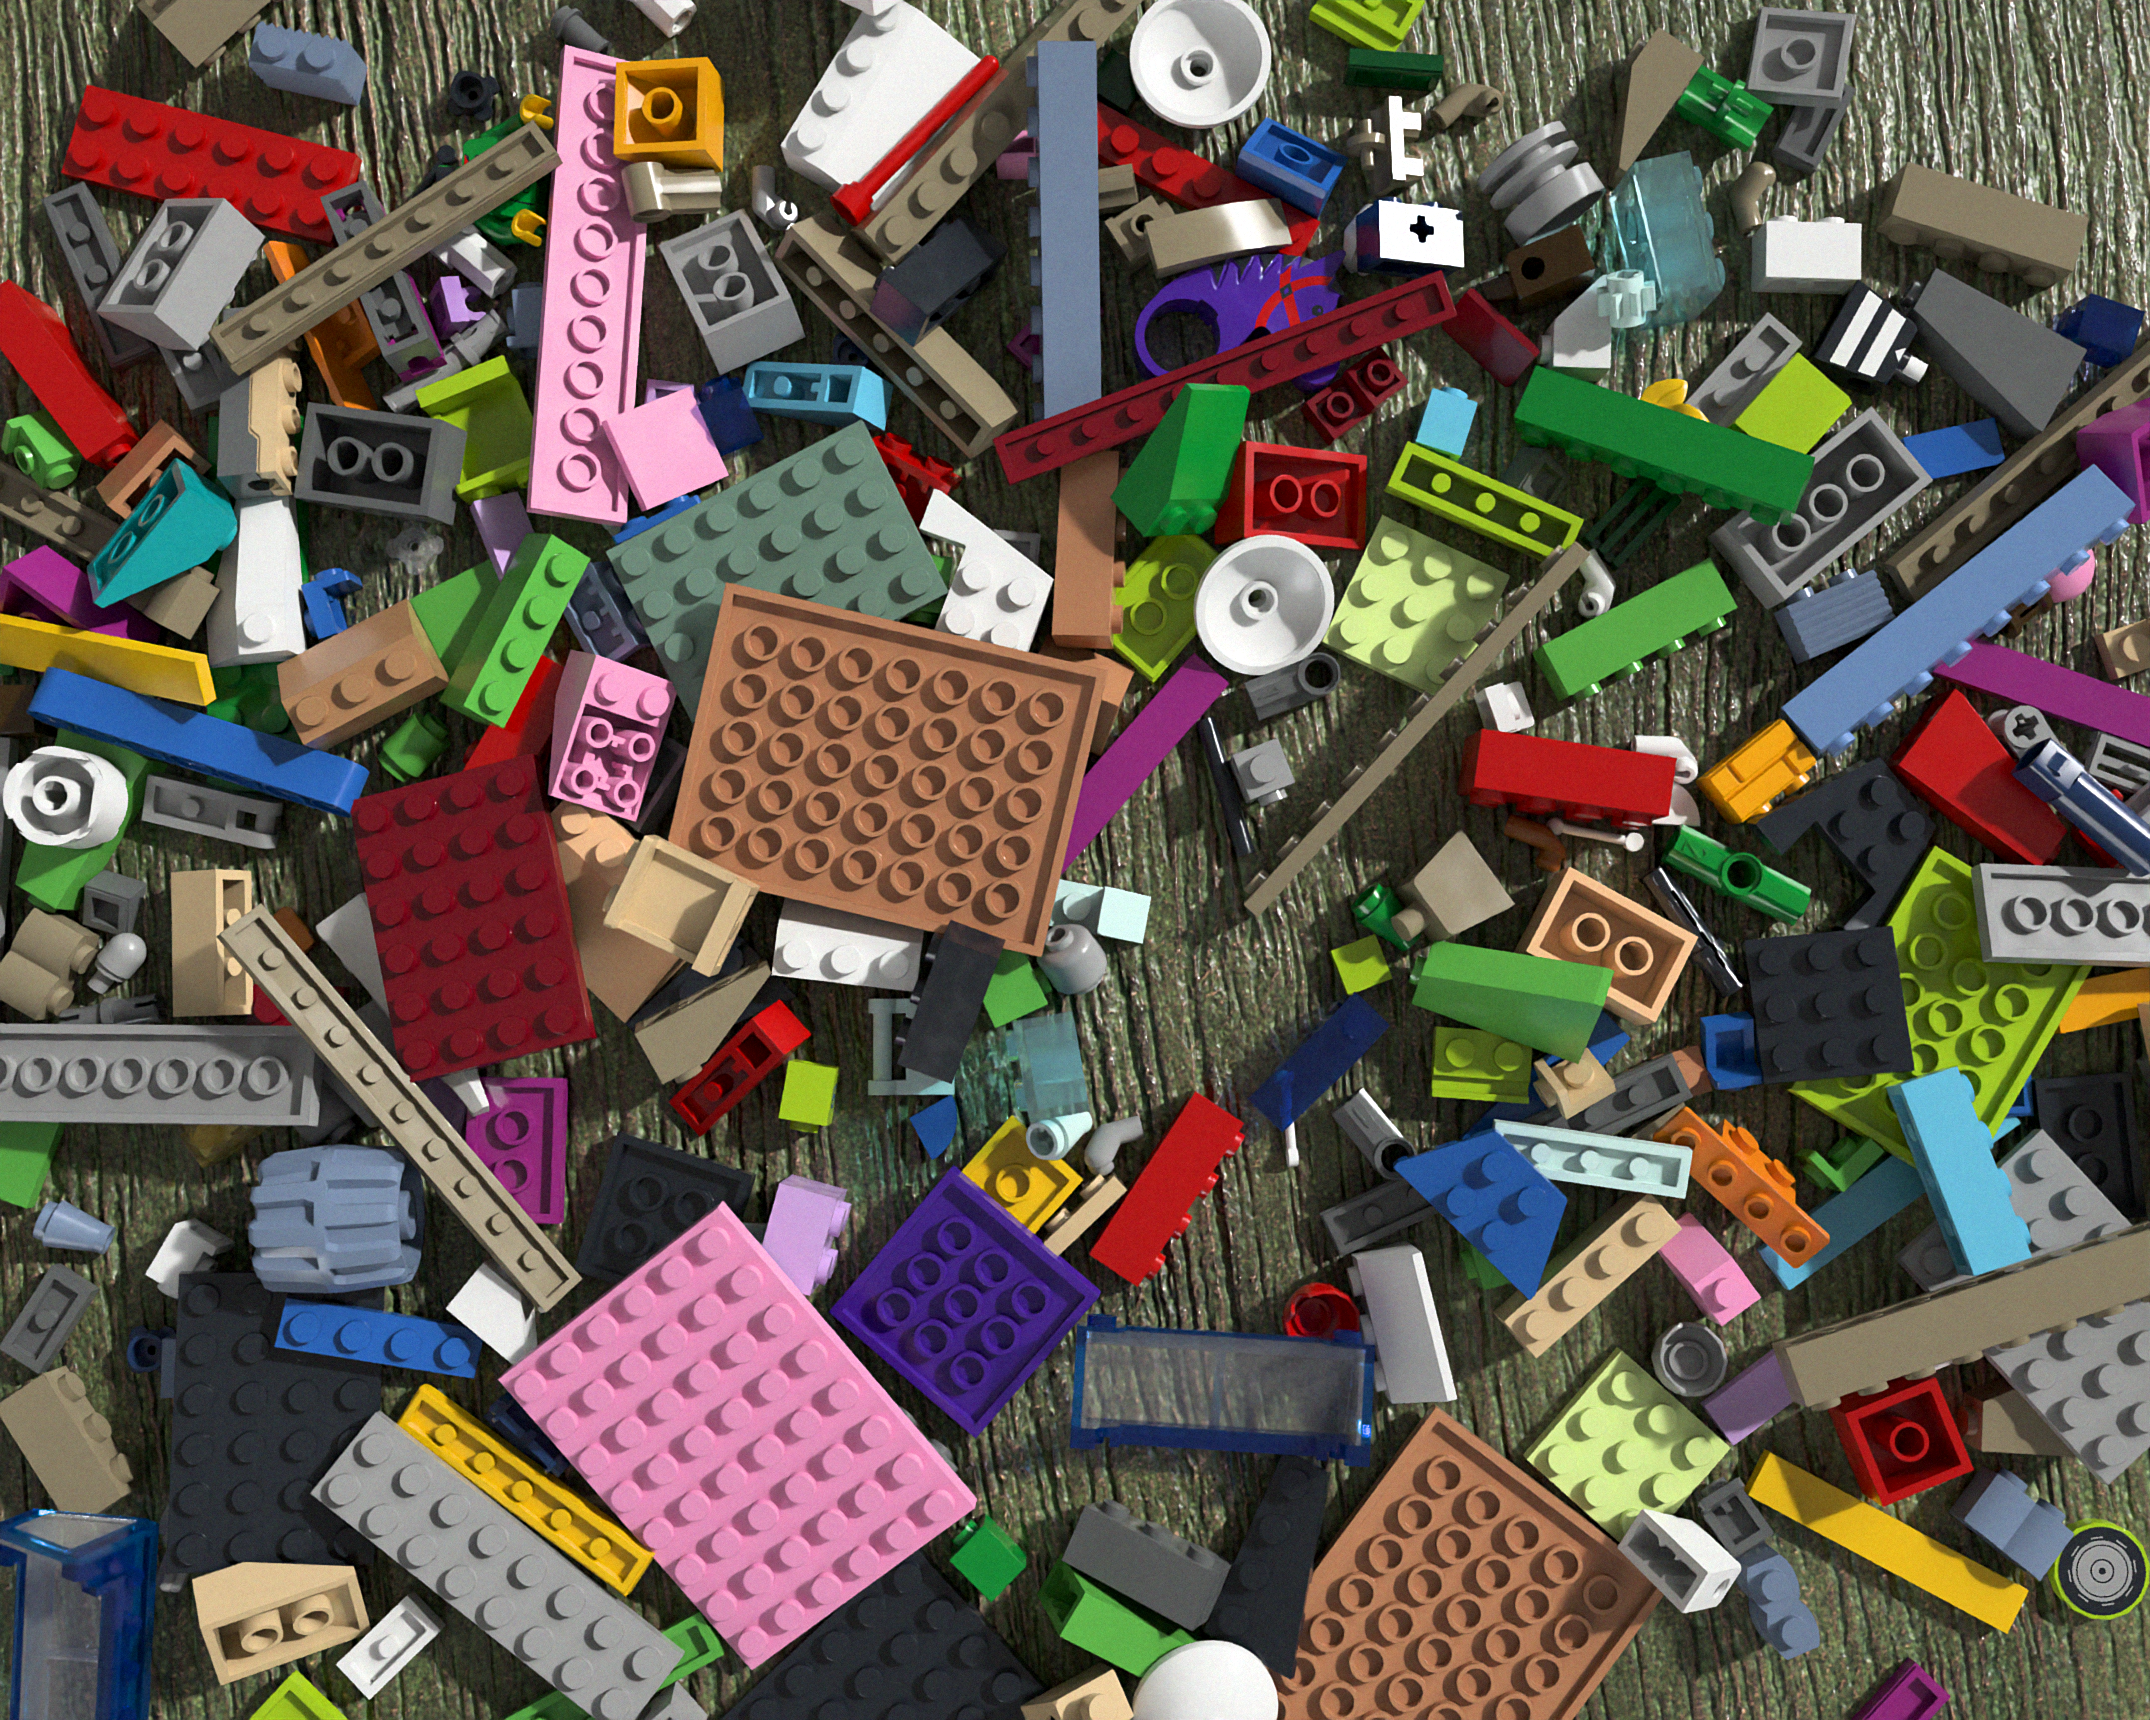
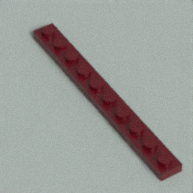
[992,270,1458,487]

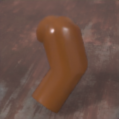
[1504,814,1567,873]

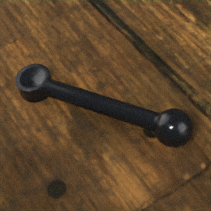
[410,145,457,200]

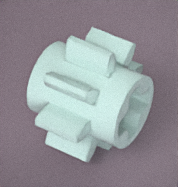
[1597,269,1656,328]

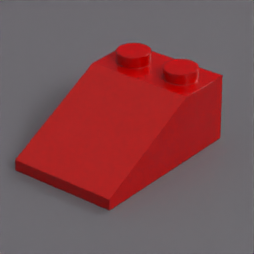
[1215,441,1367,551]

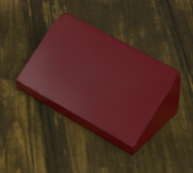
[1441,288,1540,388]

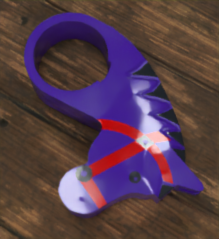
[1132,250,1346,394]

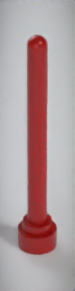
[829,55,999,226]

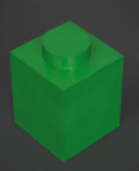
[949,1513,1027,1602]

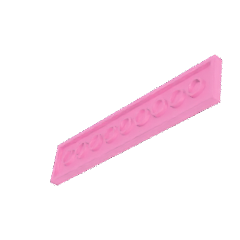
[526,45,647,527]

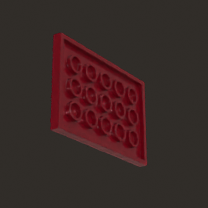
[350,753,597,1084]

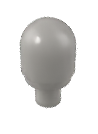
[88,933,147,994]

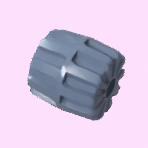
[248,1144,425,1293]

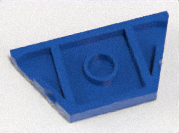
[1393,1127,1568,1300]

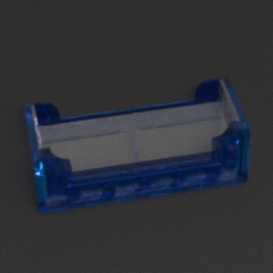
[1070,1314,1375,1467]
[0,1509,159,1720]

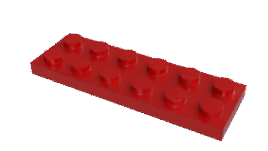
[61,84,362,248]

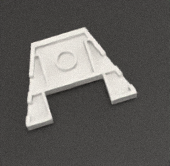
[919,489,1054,652]

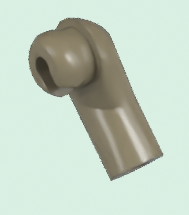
[1430,83,1503,129]

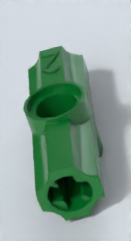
[1661,824,1812,926]

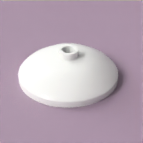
[1130,0,1271,129]
[1194,535,1334,675]
[1131,1640,1278,1720]

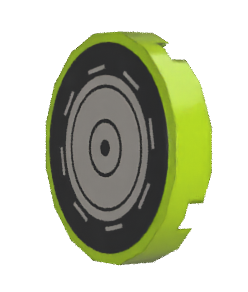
[2047,1518,2150,1620]

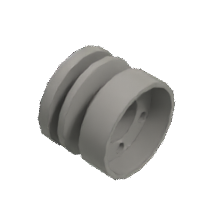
[1477,121,1606,248]

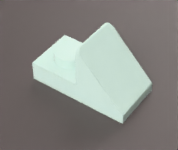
[1049,879,1151,944]

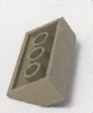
[136,0,281,68]

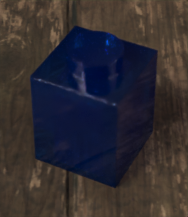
[2056,293,2145,369]

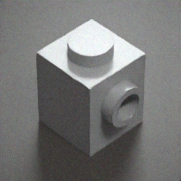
[1229,738,1295,807]

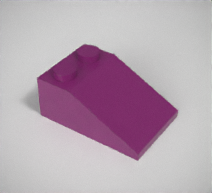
[2076,397,2150,524]

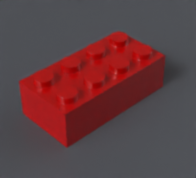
[1457,729,1677,830]

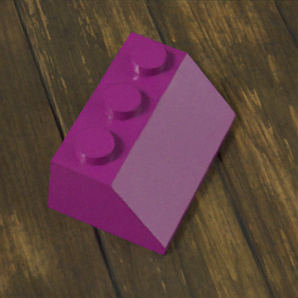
[0,545,161,675]

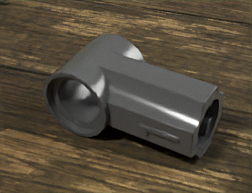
[1244,652,1341,722]
[1330,1087,1417,1180]

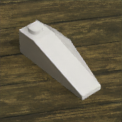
[206,485,308,668]

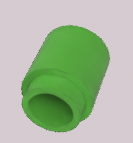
[377,712,450,782]

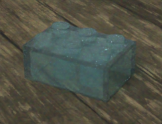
[1609,150,1725,331]
[1005,1009,1090,1122]

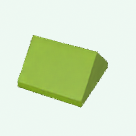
[1727,352,1852,454]

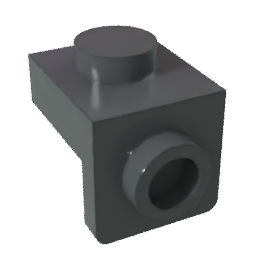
[1697,1477,1774,1560]

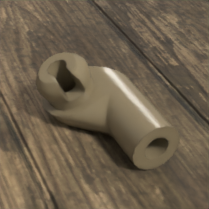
[1729,162,1776,234]

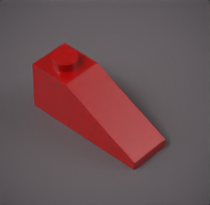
[669,999,812,1137]

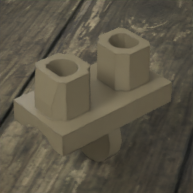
[1346,96,1423,197]

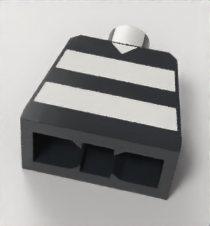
[1806,280,1928,396]

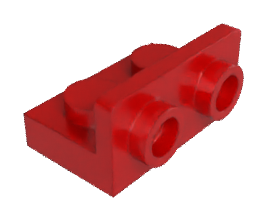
[872,433,963,536]

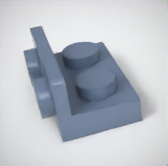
[563,561,653,663]

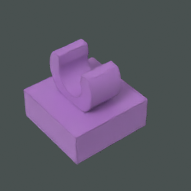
[428,276,486,340]

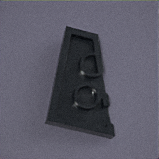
[626,932,798,1033]

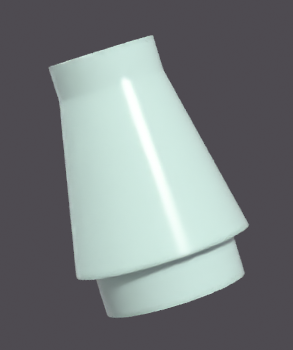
[1026,1106,1092,1161]

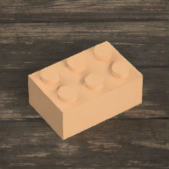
[1514,867,1698,1026]

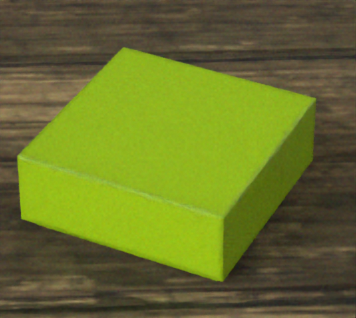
[1329,934,1392,996]

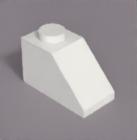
[1536,275,1611,382]
[445,1258,537,1365]

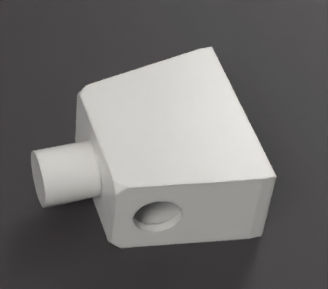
[1617,1509,1741,1613]

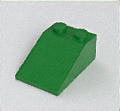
[1110,383,1251,537]

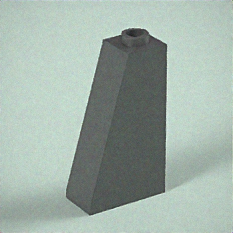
[1899,268,2087,444]

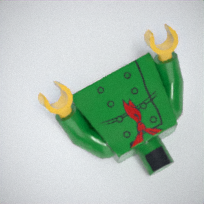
[436,94,553,247]

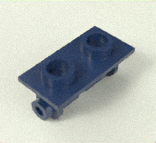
[483,1391,571,1478]

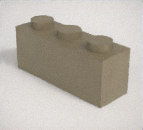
[0,1365,142,1530]

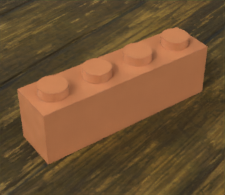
[1052,451,1129,649]

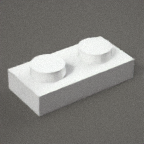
[336,1590,446,1700]

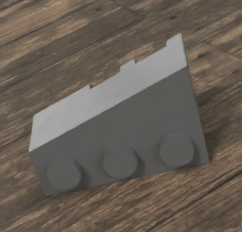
[1062,1499,1234,1631]

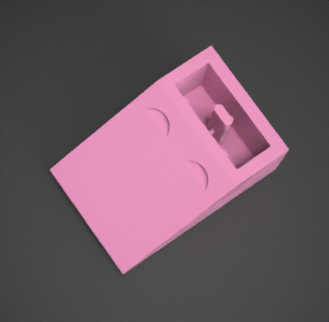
[548,650,677,822]

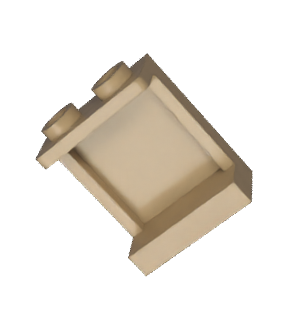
[602,835,760,977]

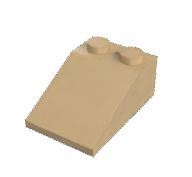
[192,1562,371,1686]

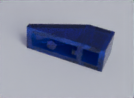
[1247,992,1390,1132]

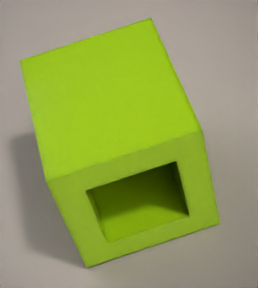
[778,1059,841,1133]

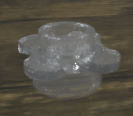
[386,519,444,575]

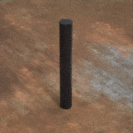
[1196,717,1255,858]

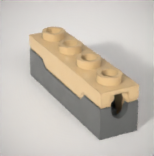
[217,307,303,500]

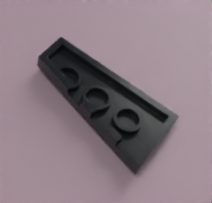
[1204,1450,1331,1680]

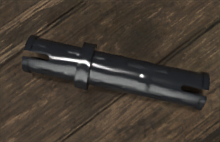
[1638,863,1747,999]

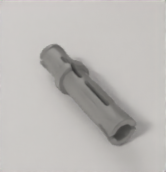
[382,308,511,415]

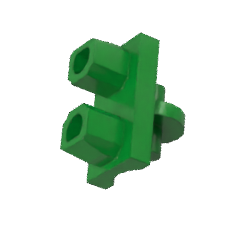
[1674,64,1774,153]

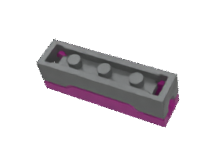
[320,179,448,382]

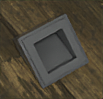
[1499,447,1572,505]
[82,870,146,935]

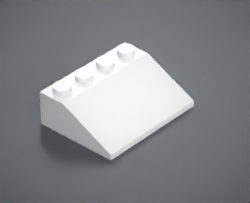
[780,0,982,207]

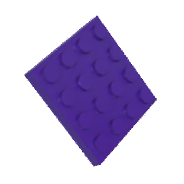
[829,1165,1101,1439]

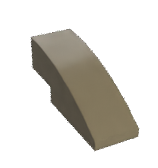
[1144,198,1292,279]

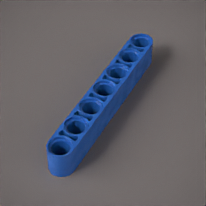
[26,667,370,818]

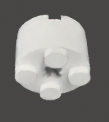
[3,746,128,849]

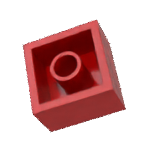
[1827,1375,1974,1507]

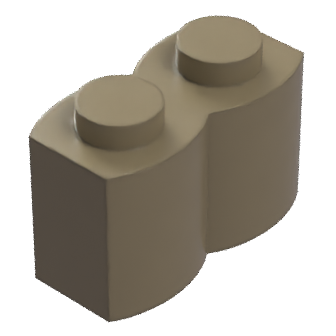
[124,565,220,640]
[0,908,100,1020]

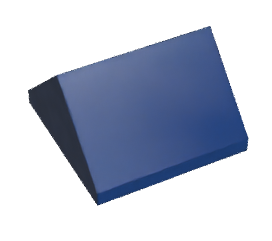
[1235,117,1349,220]

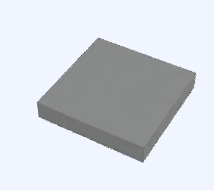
[1745,6,1856,109]

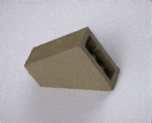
[1957,1377,2076,1457]

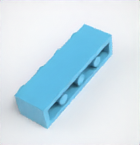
[1886,1066,2032,1276]

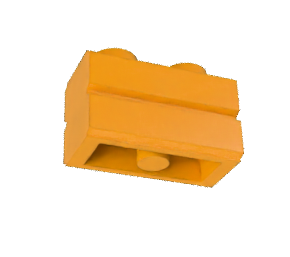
[1696,718,1816,825]

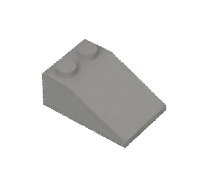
[658,208,806,375]

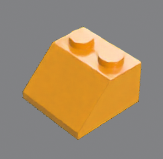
[613,57,725,173]

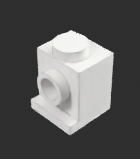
[145,1218,235,1299]

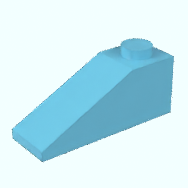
[739,361,894,431]

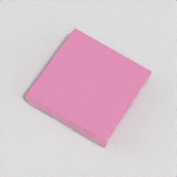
[601,387,729,512]

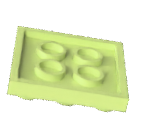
[1320,515,1510,695]
[1523,1347,1731,1543]

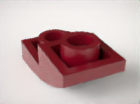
[1301,346,1409,446]

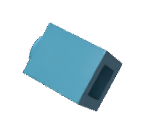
[1412,387,1478,462]

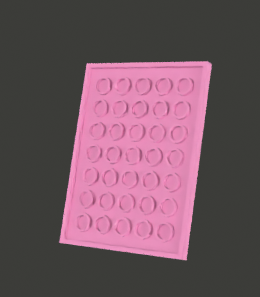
[498,1201,977,1670]

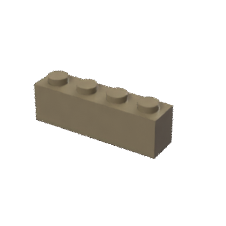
[1874,162,2089,287]

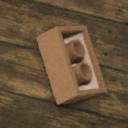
[277,599,450,751]

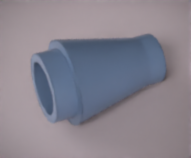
[33,1200,116,1255]

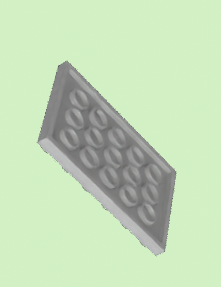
[1894,1129,2150,1485]

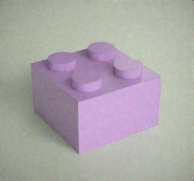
[762,1174,852,1296]

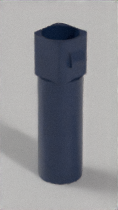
[2010,737,2150,878]

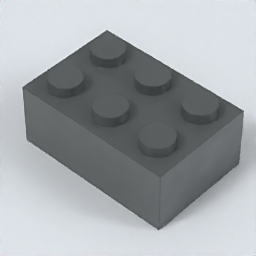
[294,402,467,526]

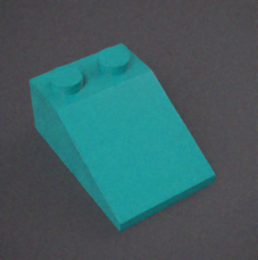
[87,458,238,608]

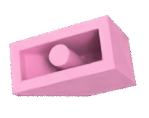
[1658,1211,1761,1326]

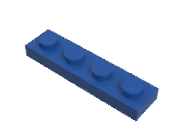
[274,1295,483,1379]

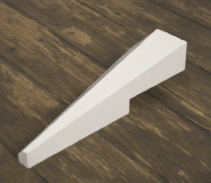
[316,892,489,1117]

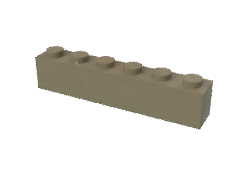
[772,211,1023,459]

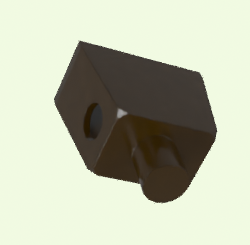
[1479,223,1595,315]

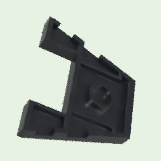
[1746,757,1936,931]

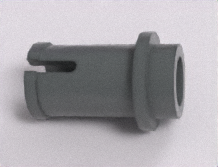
[550,6,612,56]

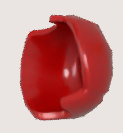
[1281,1282,1360,1356]

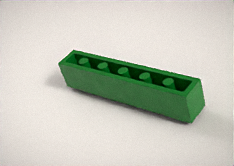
[1513,365,1815,526]

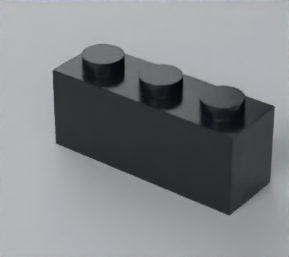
[869,213,1009,347]
[894,920,1006,1084]

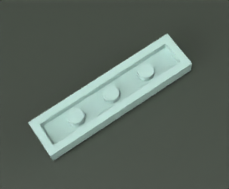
[1492,1119,1693,1199]

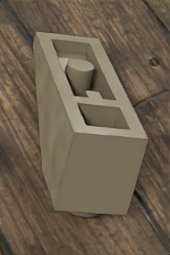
[1607,27,1705,189]
[635,956,771,1084]

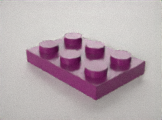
[466,1076,568,1224]

